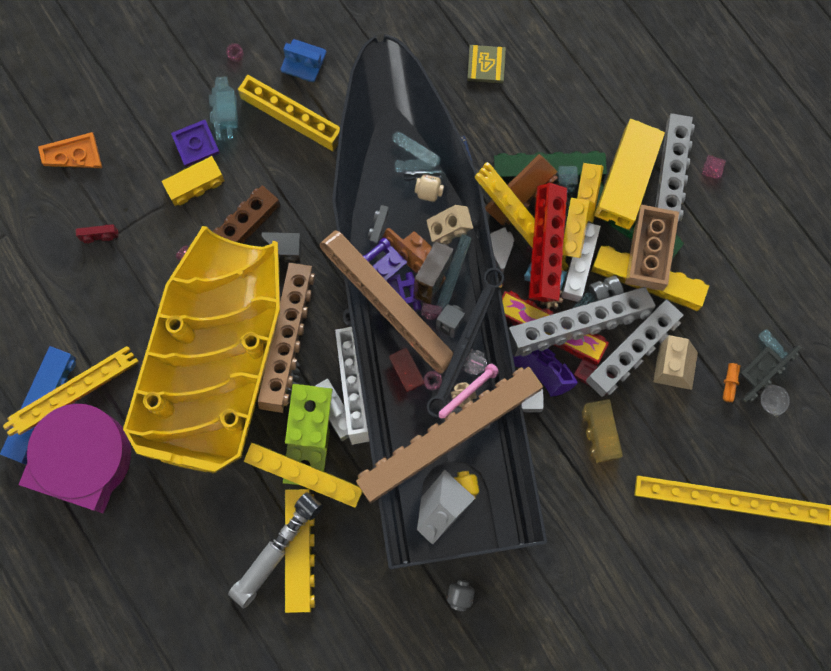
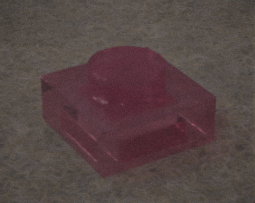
[702,155,726,179]
[421,303,442,320]

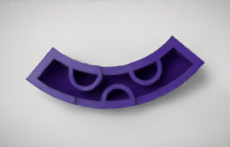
[512,349,577,397]

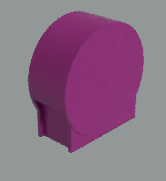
[19,404,131,514]

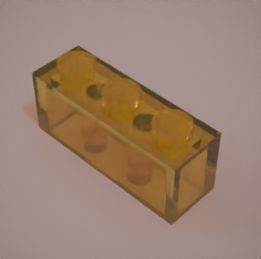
[582,399,623,463]

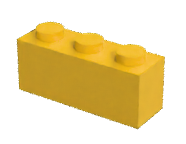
[162,156,225,206]

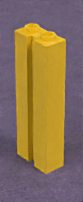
[594,119,665,230]

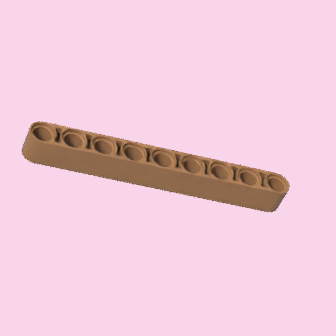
[320,230,454,373]

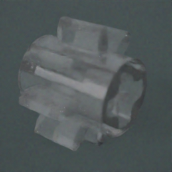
[464,350,486,375]

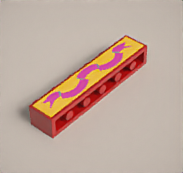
[502,291,609,366]

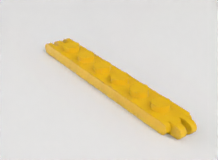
[475,163,569,271]
[3,346,139,436]

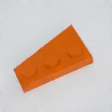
[38,132,102,168]

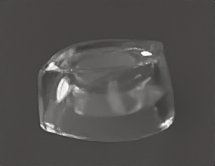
[760,384,790,417]

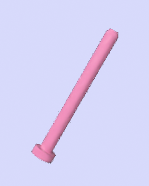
[438,364,499,418]

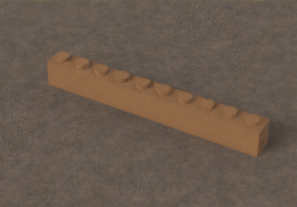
[356,367,543,504]

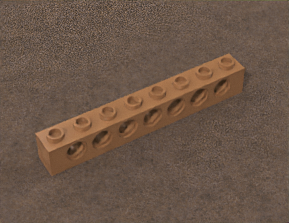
[258,263,315,413]

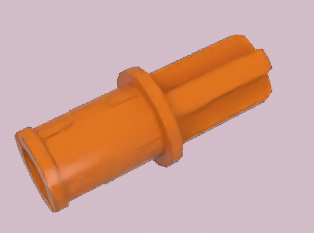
[723,363,741,402]

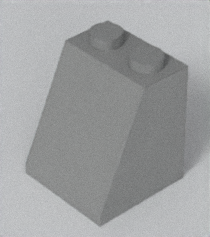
[417,470,475,544]

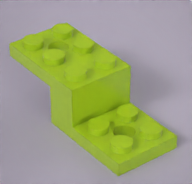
[283,384,333,485]

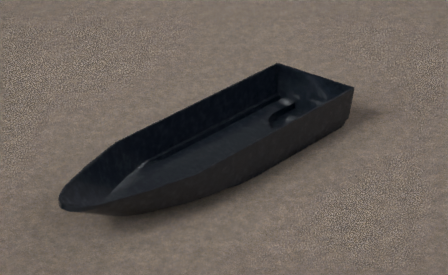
[332,34,547,569]

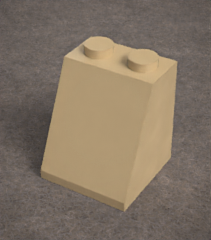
[653,335,698,390]

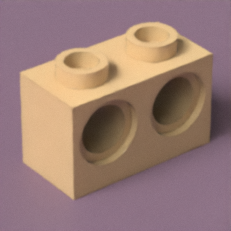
[427,205,473,244]

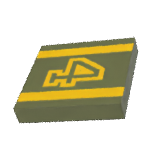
[467,45,506,83]

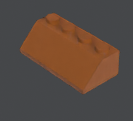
[485,154,559,225]

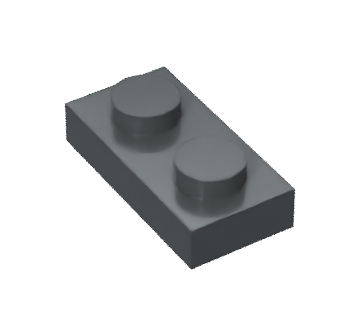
[367,205,389,248]

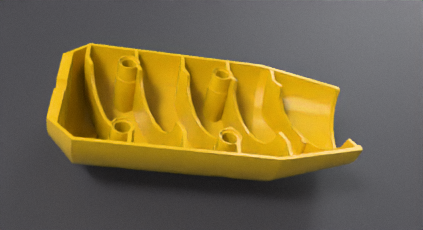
[123,226,280,473]

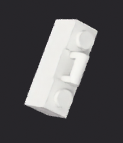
[315,379,349,441]

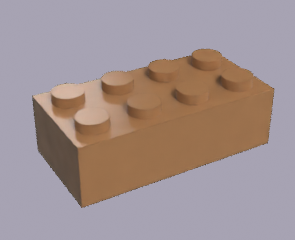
[625,205,679,291]

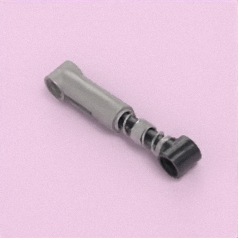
[228,492,323,608]

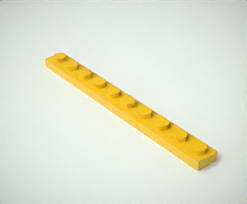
[634,476,831,526]

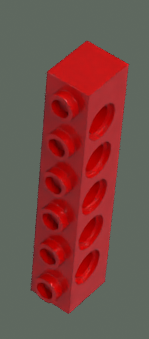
[529,183,567,302]

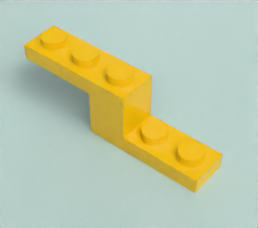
[563,163,603,258]

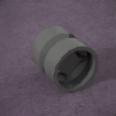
[589,275,624,302]

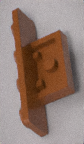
[381,228,446,290]

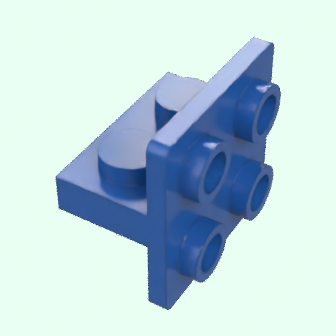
[281,39,327,82]

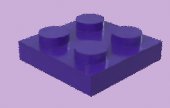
[171,120,220,167]

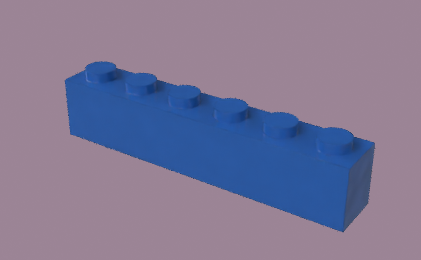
[0,346,76,465]

